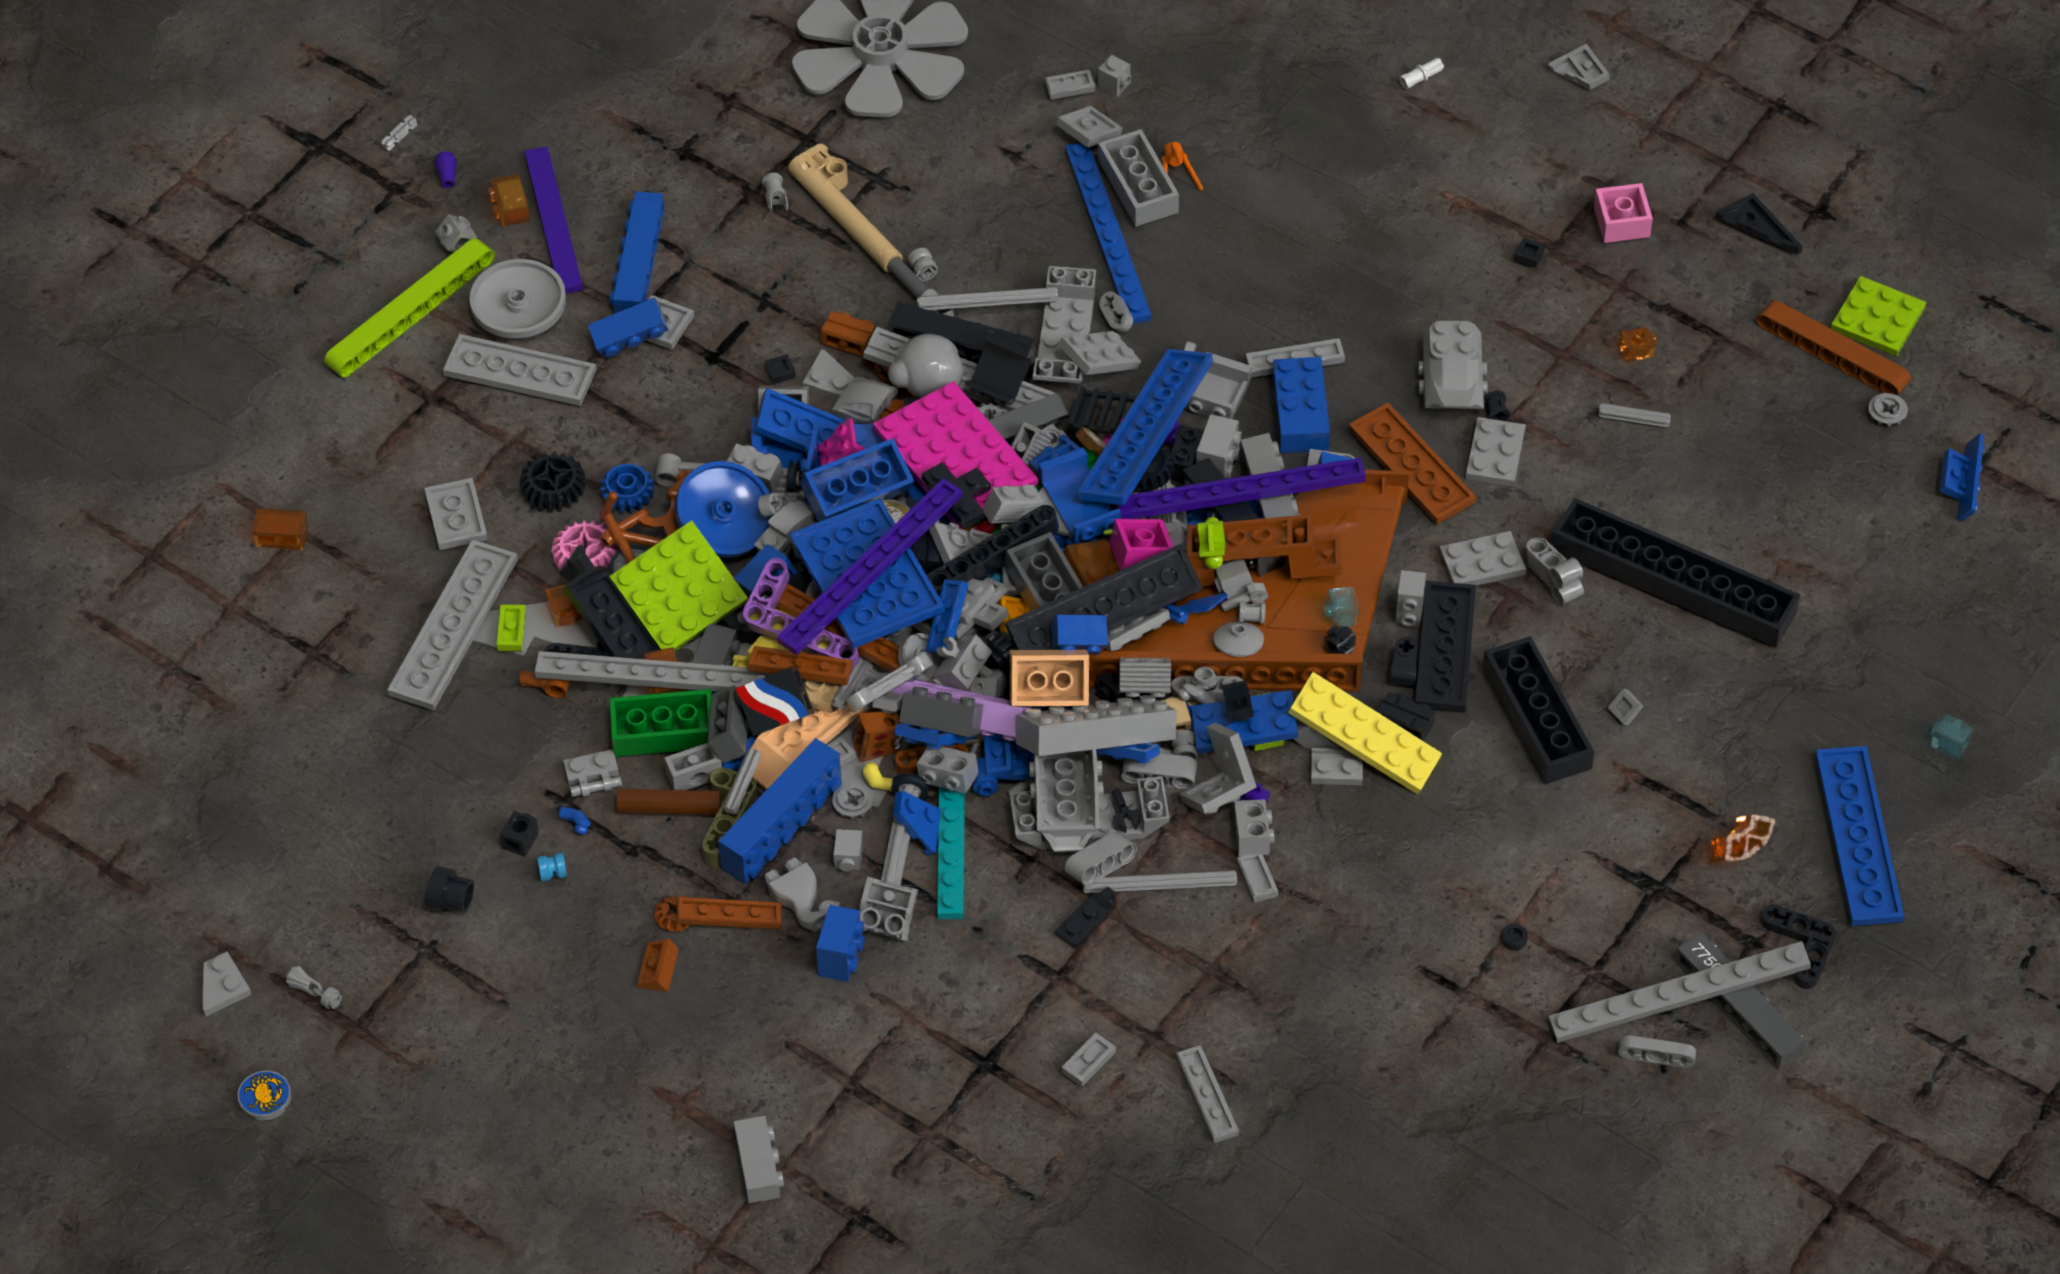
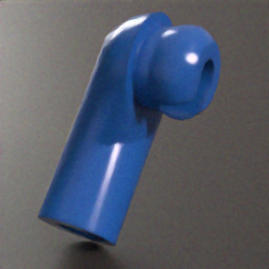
[559,806,590,835]

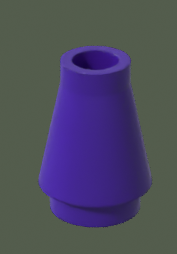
[434,151,457,188]

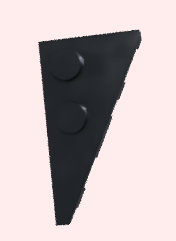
[1716,193,1803,255]

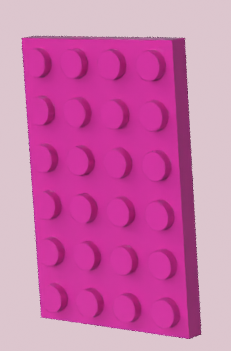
[873,381,1038,527]

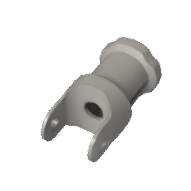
[762,172,788,212]

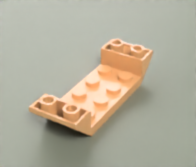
[751,704,881,790]

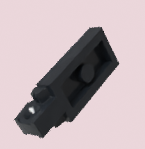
[1055,886,1116,949]

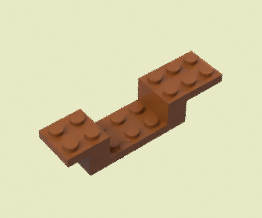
[1187,514,1341,587]

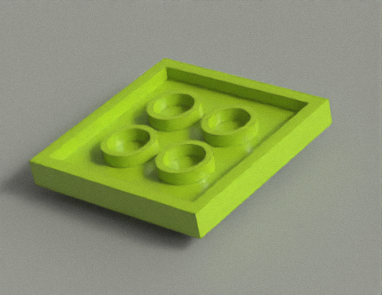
[1831,276,1926,357]

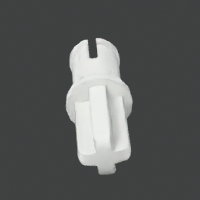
[1399,58,1444,90]

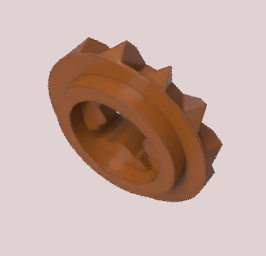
[654,894,691,932]

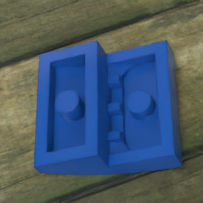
[984,733,1035,780]

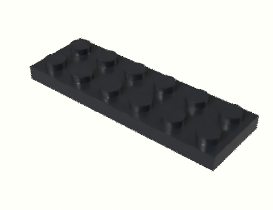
[1415,580,1476,712]

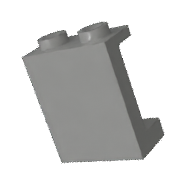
[1185,352,1252,419]

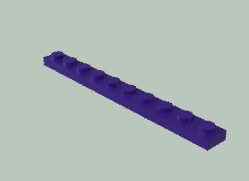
[1117,458,1366,519]
[777,478,963,656]

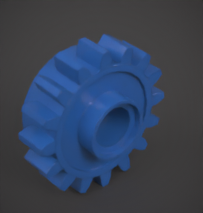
[600,463,654,513]

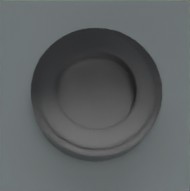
[1501,924,1528,951]

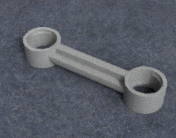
[846,652,934,713]

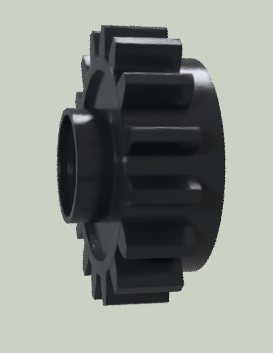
[1134,446,1175,491]
[982,630,1016,681]

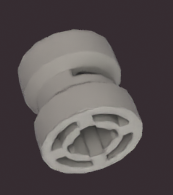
[908,248,938,281]
[1171,730,1198,761]

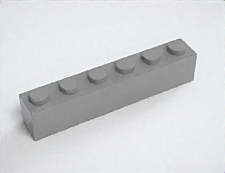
[1241,433,1300,519]

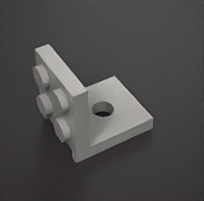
[1179,723,1257,814]

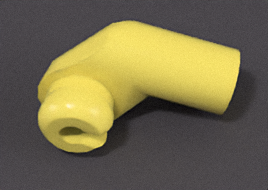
[863,763,893,791]

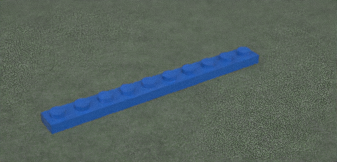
[1065,142,1151,324]

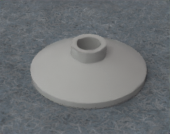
[1213,622,1264,657]

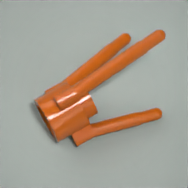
[1161,142,1203,191]

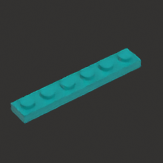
[937,787,965,919]

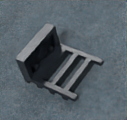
[1067,386,1137,446]

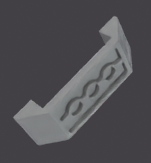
[1033,266,1096,384]
[1010,776,1170,850]

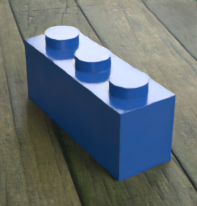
[588,298,669,357]

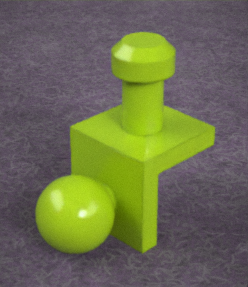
[1198,517,1226,569]

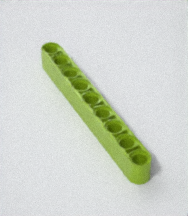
[324,238,495,378]

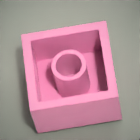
[1594,183,1653,243]

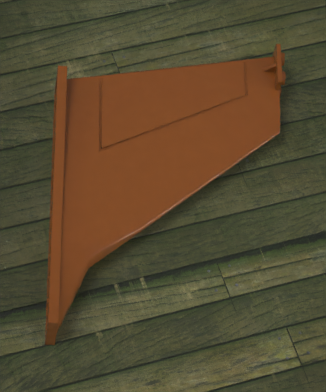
[1089,470,1409,692]

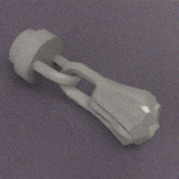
[286,966,342,1009]

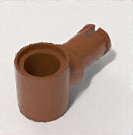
[520,670,570,698]

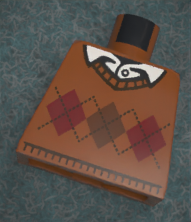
[852,712,904,763]

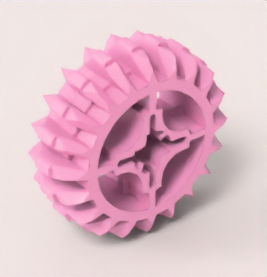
[551,520,618,571]

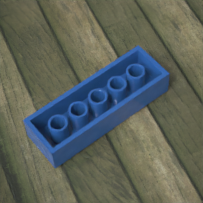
[718,738,842,885]

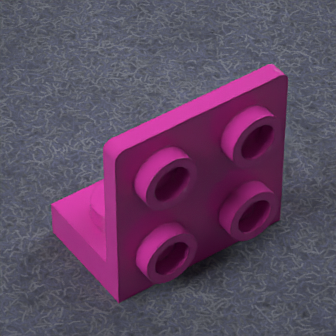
[819,418,866,466]

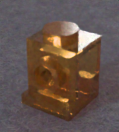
[1618,326,1658,363]

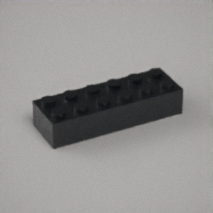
[888,302,1035,383]
[1483,636,1594,784]

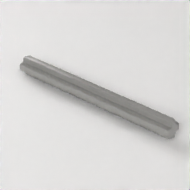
[916,287,1058,310]
[1083,870,1237,893]

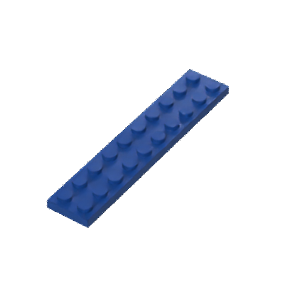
[1077,349,1213,505]

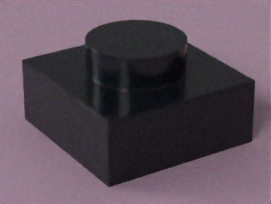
[1514,238,1545,268]
[765,354,796,384]

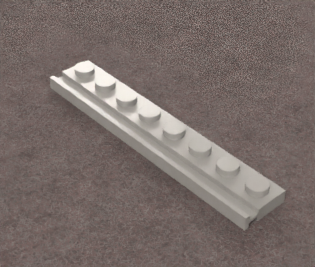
[863,327,1055,412]

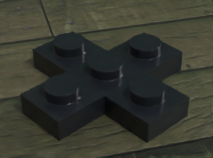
[915,462,991,529]

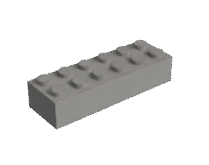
[1016,695,1176,756]

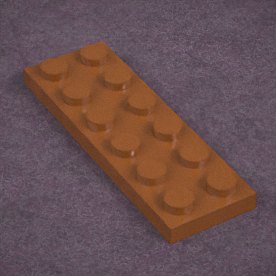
[1349,402,1477,525]

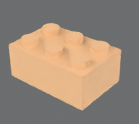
[1010,650,1089,706]

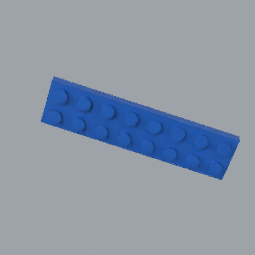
[1815,746,1904,926]

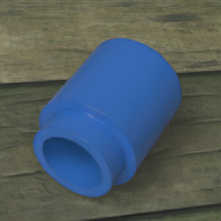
[973,757,999,796]

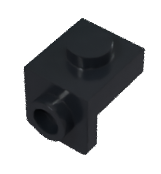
[1222,680,1254,722]

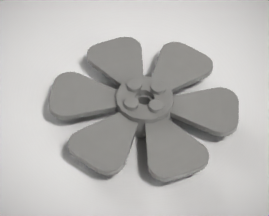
[792,0,968,117]

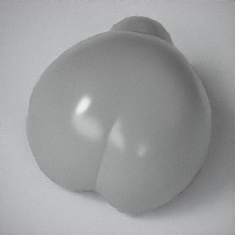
[888,334,964,398]

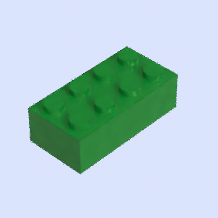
[610,689,712,757]

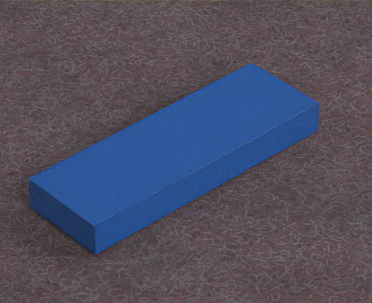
[925,579,969,654]

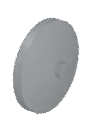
[470,259,566,339]

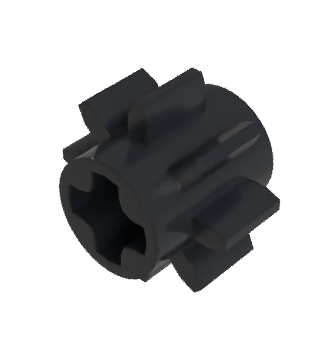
[1325,625,1356,654]

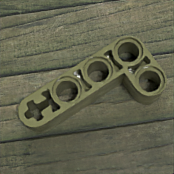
[702,767,758,868]

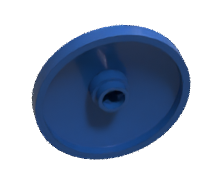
[675,461,771,558]

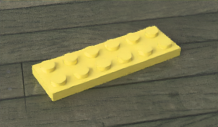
[1288,672,1442,795]

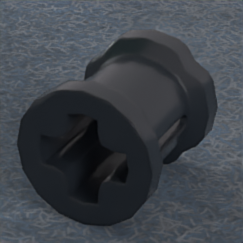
[1484,390,1510,421]

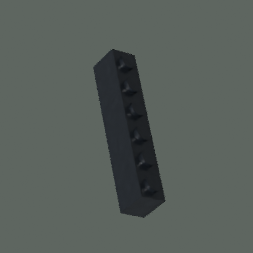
[1182,458,1285,577]

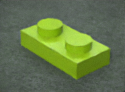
[497,605,526,651]

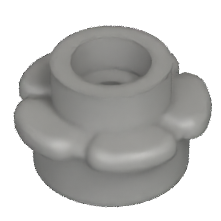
[1192,667,1217,690]

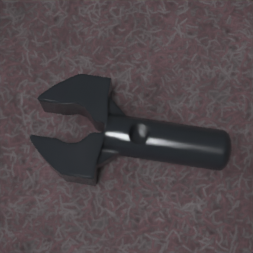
[1111,788,1140,833]

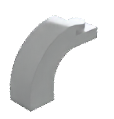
[754,501,818,553]

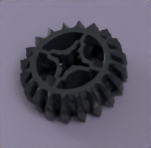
[519,451,586,512]

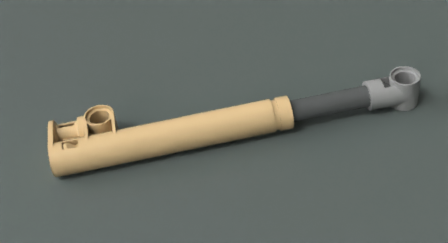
[788,144,954,317]

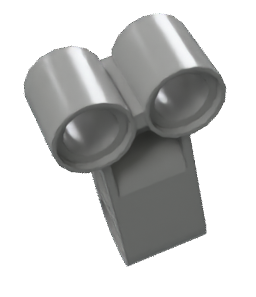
[1526,538,1584,606]

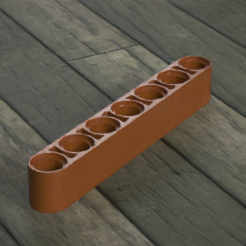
[1756,300,1911,396]

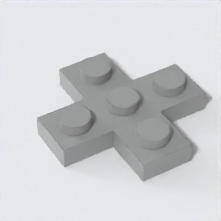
[955,577,1009,639]

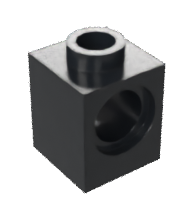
[500,811,539,857]

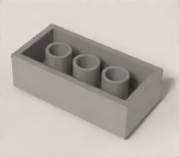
[1098,129,1179,227]

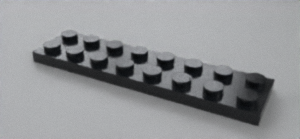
[1004,544,1203,650]

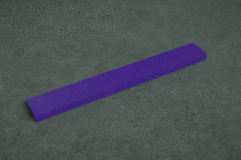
[524,146,583,294]

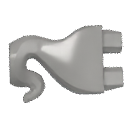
[764,858,840,932]

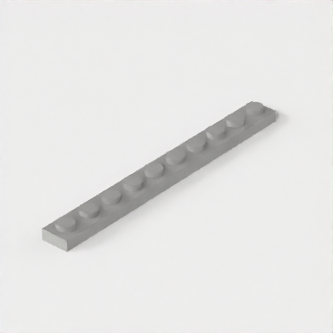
[535,651,771,692]
[1549,941,1811,1043]

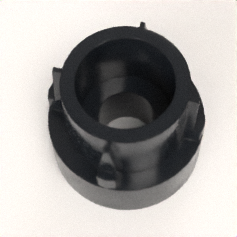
[425,866,474,913]

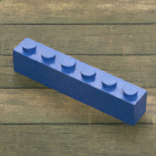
[610,191,665,314]

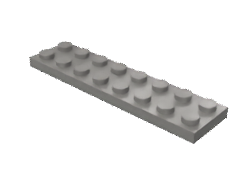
[387,540,518,710]

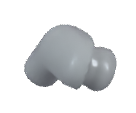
[1178,683,1215,704]

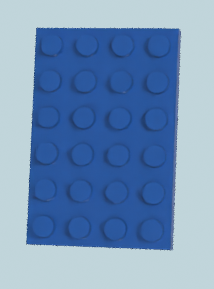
[790,498,945,649]

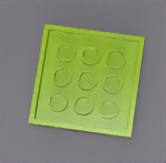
[610,520,748,657]

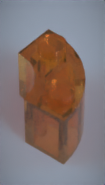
[1710,814,1775,864]

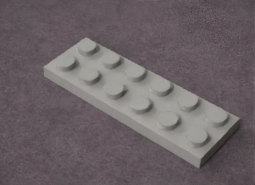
[443,334,596,406]

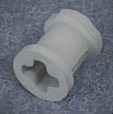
[1239,601,1266,625]

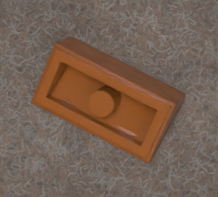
[637,938,678,991]

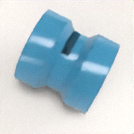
[537,852,567,882]

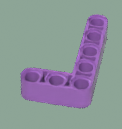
[743,558,860,667]

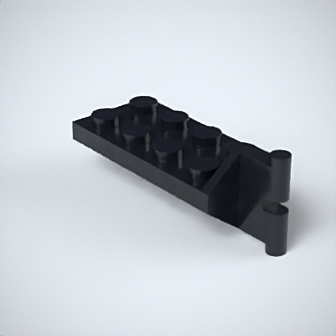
[560,545,662,660]

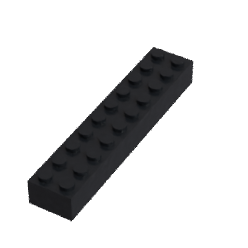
[1551,498,1800,648]

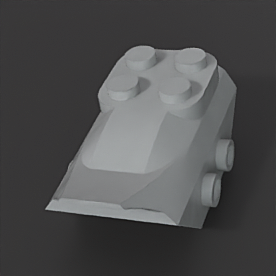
[1418,321,1488,409]
[1029,749,1103,852]

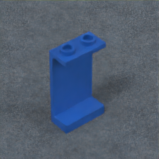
[1038,448,1121,544]

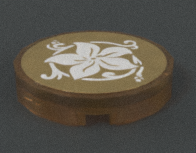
[1076,426,1107,458]

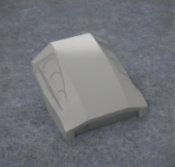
[832,377,898,424]
[860,877,918,941]

